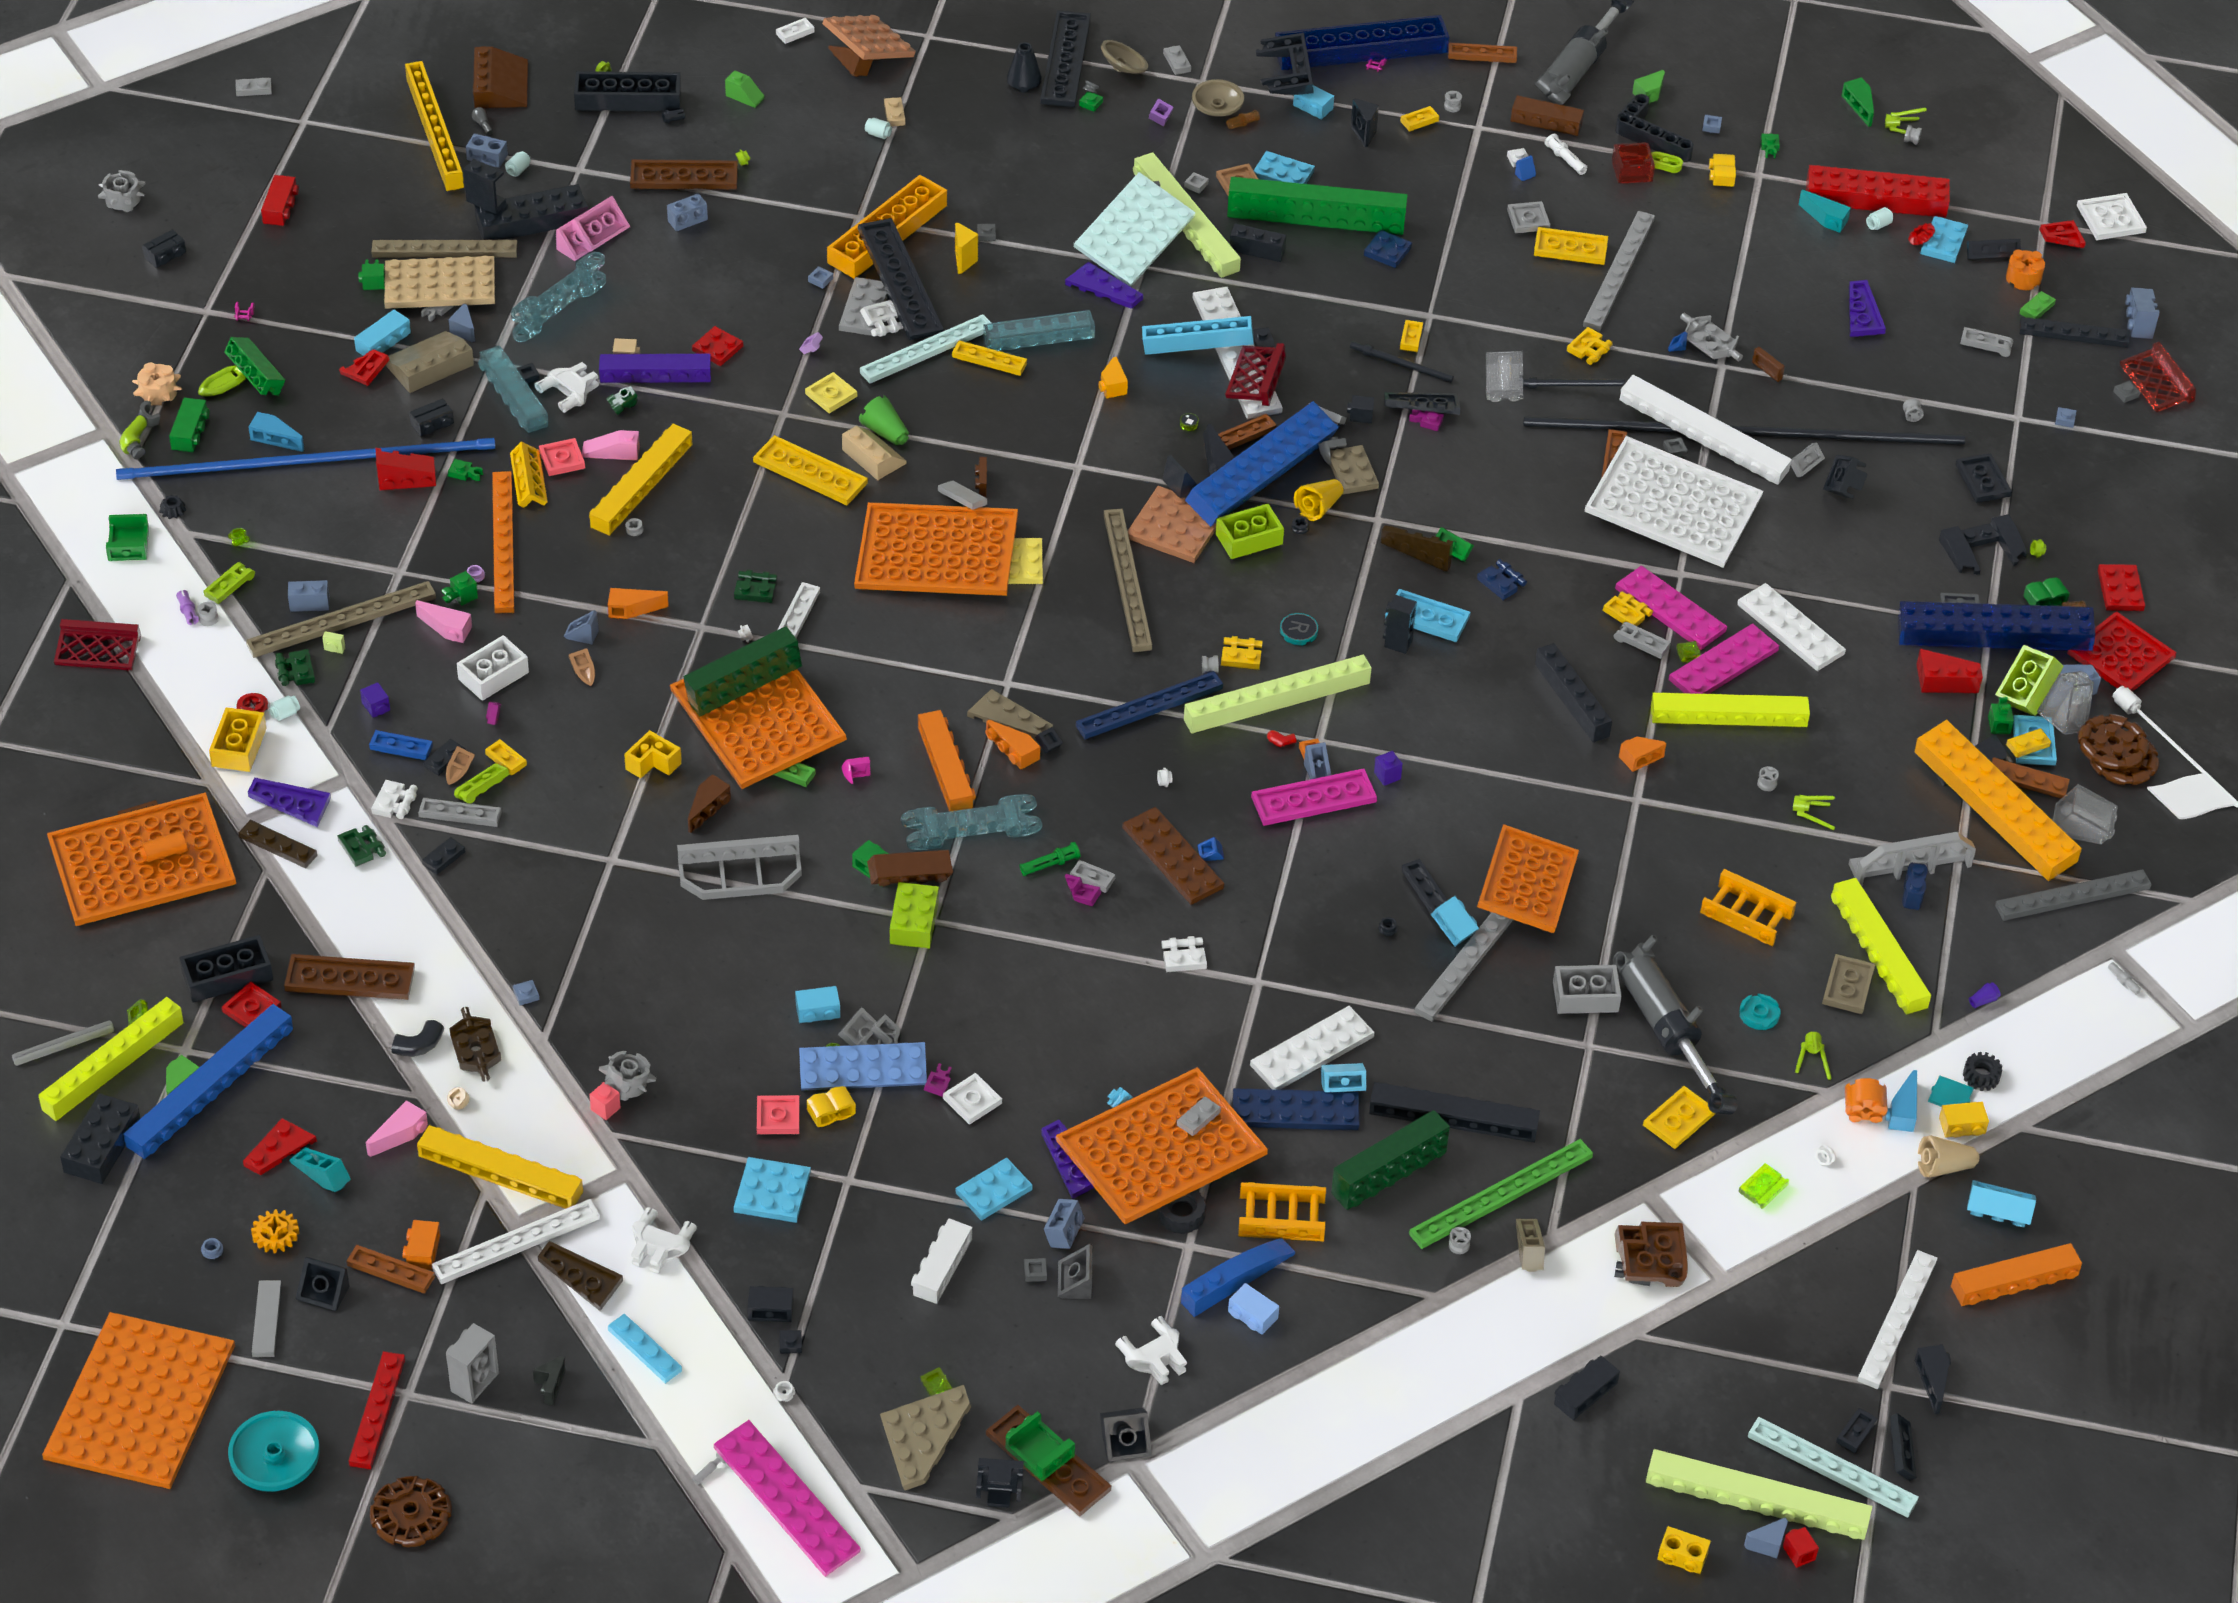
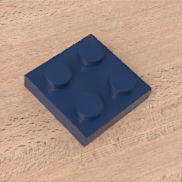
[1364,230,1412,268]

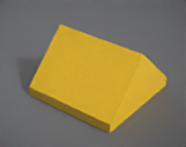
[955,223,978,274]

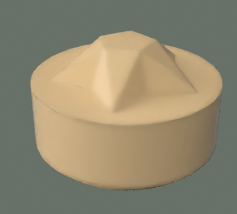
[447,1087,470,1110]

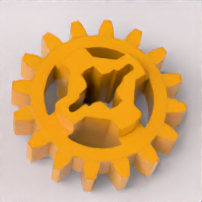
[251,1209,299,1253]

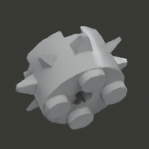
[98,170,145,212]
[599,1051,656,1101]

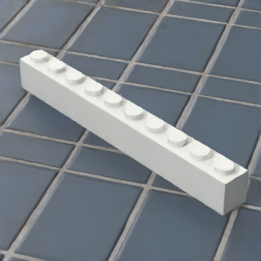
[1619,375,1792,485]

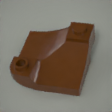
[1614,1221,1688,1287]

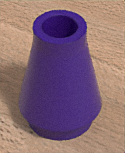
[1969,982,2001,1008]

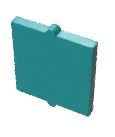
[1928,1075,1974,1107]

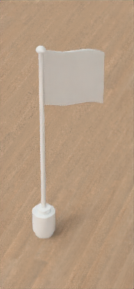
[2112,686,2238,819]

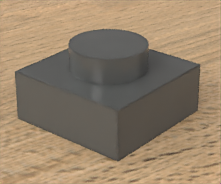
[977,224,996,241]
[2113,381,2140,403]
[1663,438,1688,457]
[1024,1258,1047,1282]

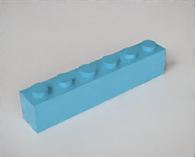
[1142,316,1254,355]

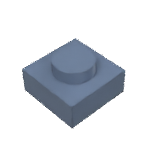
[1702,115,1722,133]
[808,266,833,289]
[2055,407,2076,428]
[513,980,539,1005]

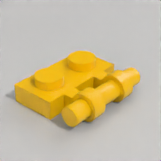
[1567,327,1613,365]
[1603,591,1653,626]
[1221,636,1263,670]

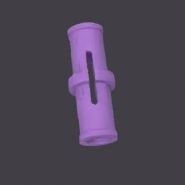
[176,590,199,625]

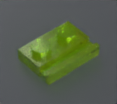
[1738,1163,1789,1209]

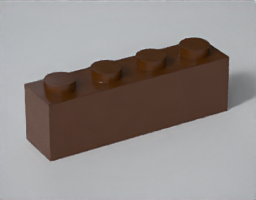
[1511,95,1584,136]
[867,850,953,886]

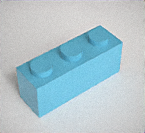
[354,310,411,356]

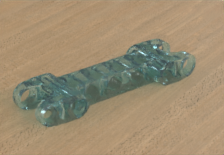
[511,252,606,342]
[901,794,1043,850]

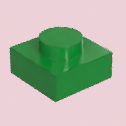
[1079,91,1103,112]

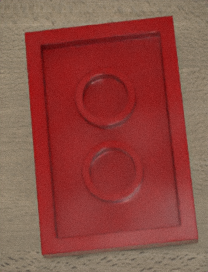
[2098,564,2145,611]

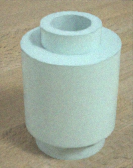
[865,118,892,139]
[505,151,531,177]
[1866,207,1893,230]
[269,695,300,721]

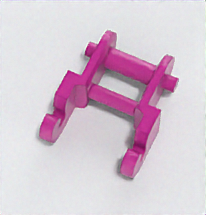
[1366,53,1387,72]
[234,302,255,321]

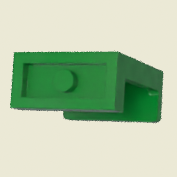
[106,514,149,561]
[1005,1411,1075,1481]

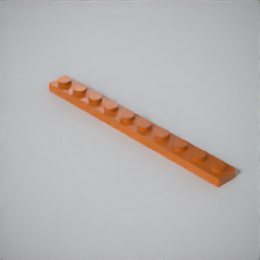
[493,471,514,613]

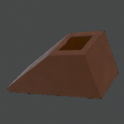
[828,46,873,77]
[688,774,731,833]

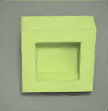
[323,631,345,654]

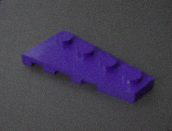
[1065,262,1143,309]
[1849,280,1886,337]
[248,777,331,827]
[1041,1120,1094,1199]

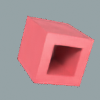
[589,1082,621,1120]

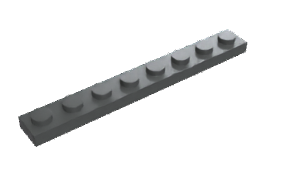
[1995,869,2151,921]

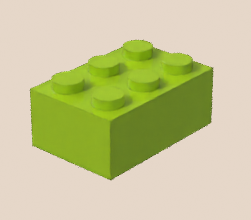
[1216,504,1284,559]
[1995,645,2064,716]
[890,882,939,949]

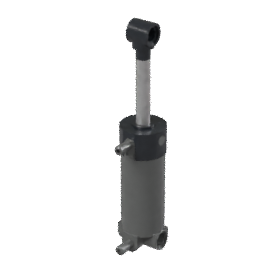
[1534,0,1634,105]
[1613,935,1738,1115]

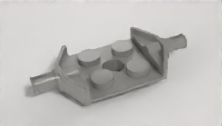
[1680,313,1743,362]

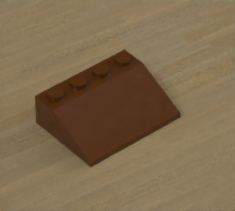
[473,46,528,108]

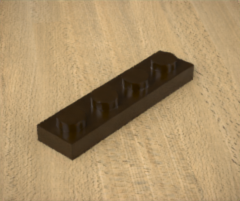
[239,819,318,869]

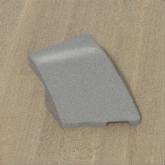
[838,1007,900,1046]

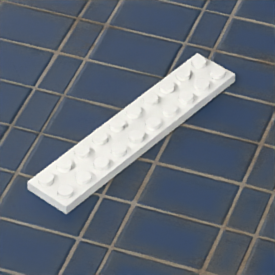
[1193,287,1283,419]

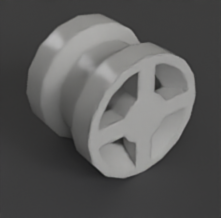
[1444,91,1462,112]
[1904,125,1922,145]
[1903,399,1924,422]
[197,602,218,626]
[1202,655,1219,675]
[1757,766,1779,791]
[1448,1227,1471,1254]

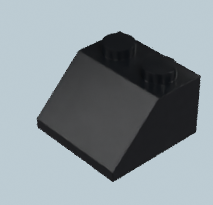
[1100,1408,1152,1462]

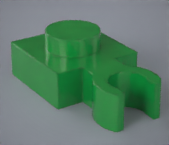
[1761,133,1780,159]
[448,459,483,481]

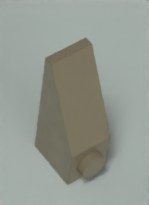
[1516,1219,1545,1272]

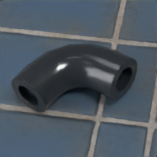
[391,1020,445,1057]

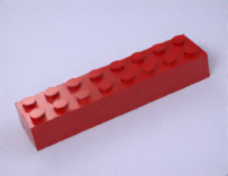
[1806,165,1950,218]

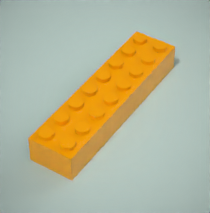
[827,175,947,279]

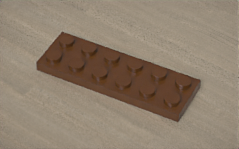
[630,160,738,190]
[1123,807,1224,905]
[284,954,415,1000]
[986,1405,1112,1517]

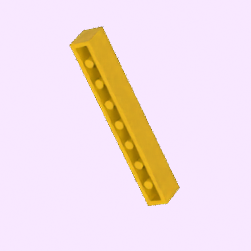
[589,424,692,536]
[417,1125,583,1209]

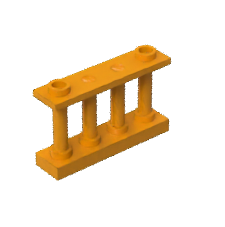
[1700,869,1796,946]
[1238,1182,1326,1242]

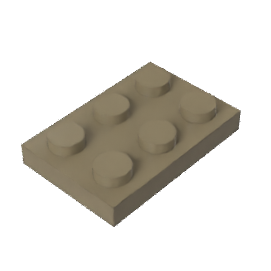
[1330,445,1379,495]
[1822,954,1875,1014]

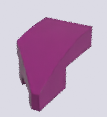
[486,701,501,725]
[1065,874,1101,906]

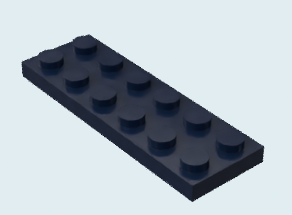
[1233,1088,1359,1130]

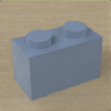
[288,580,330,612]

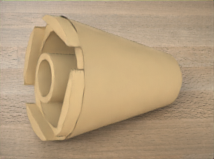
[1918,1135,1979,1177]

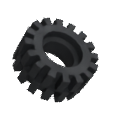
[1963,1052,2003,1091]

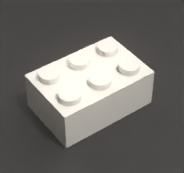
[457,635,529,701]

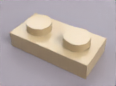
[884,97,905,126]

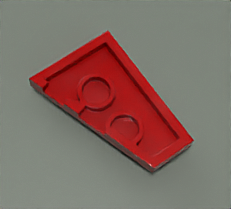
[243,1118,317,1175]

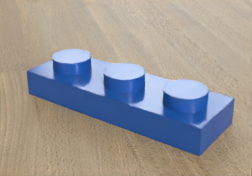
[369,730,433,760]

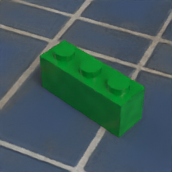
[169,398,210,452]

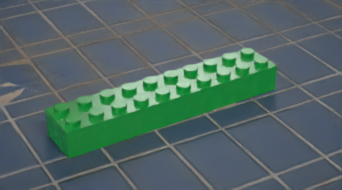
[1227,177,1408,235]

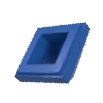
[1668,332,1688,352]

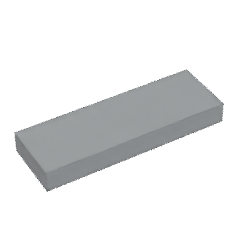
[938,481,987,510]

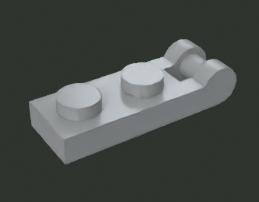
[1960,327,2013,357]
[1614,622,1671,659]

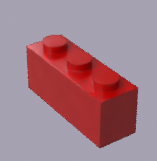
[261,175,299,226]

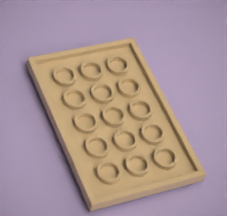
[384,256,495,309]

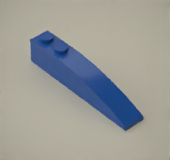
[1181,1238,1295,1317]

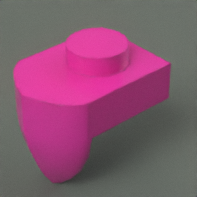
[842,757,870,784]

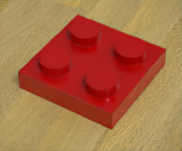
[692,326,744,366]
[222,982,282,1028]

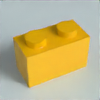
[1939,1101,1989,1138]

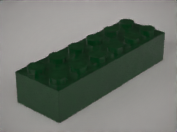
[683,626,802,717]
[1331,1110,1450,1210]

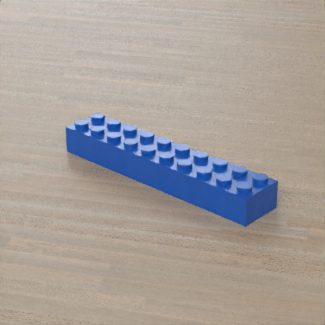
[1185,401,1339,527]

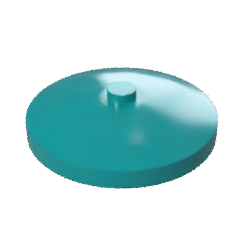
[228,1411,320,1491]

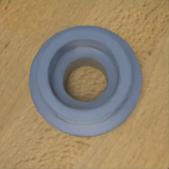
[201,1238,223,1259]

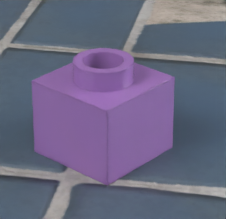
[1149,99,1173,126]

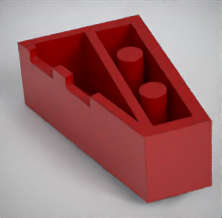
[376,448,436,490]
[1917,649,1983,693]

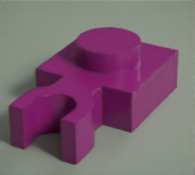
[1409,409,1444,431]
[924,1063,952,1097]

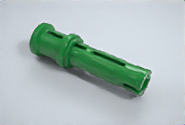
[1019,842,1081,876]

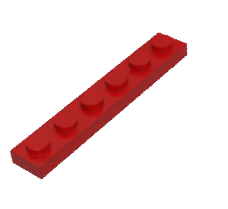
[349,1351,405,1469]

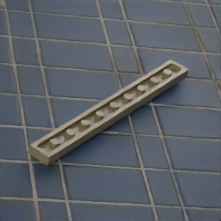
[1104,509,1152,652]
[246,581,436,658]

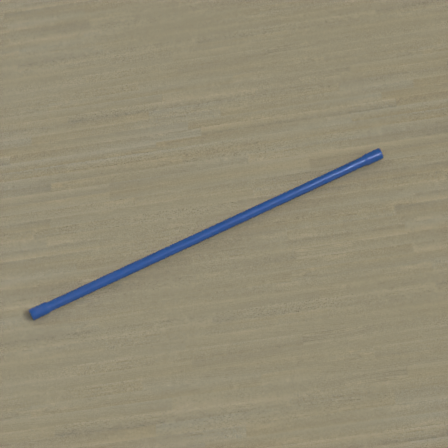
[116,438,495,480]

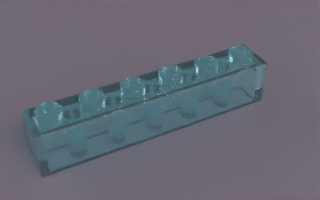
[983,310,1095,351]
[478,345,548,434]

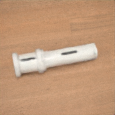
[1545,133,1587,175]

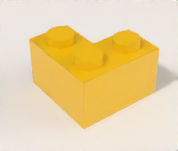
[625,730,681,778]

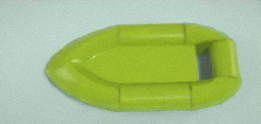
[198,365,246,396]

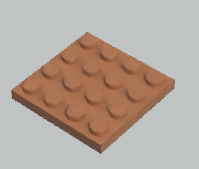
[822,15,916,60]
[1127,486,1216,563]

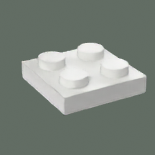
[943,1073,1002,1125]

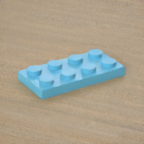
[1385,589,1470,642]

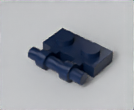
[1477,559,1527,600]

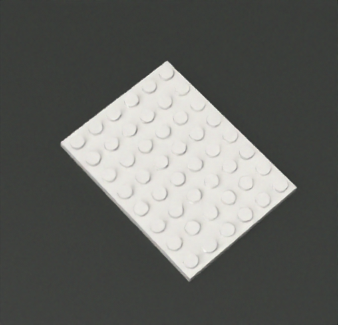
[1584,436,1763,568]

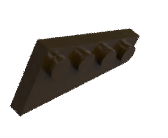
[1381,525,1454,572]
[538,1241,623,1311]

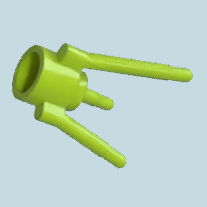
[1885,108,1927,134]
[1793,795,1835,830]
[1795,1032,1831,1080]

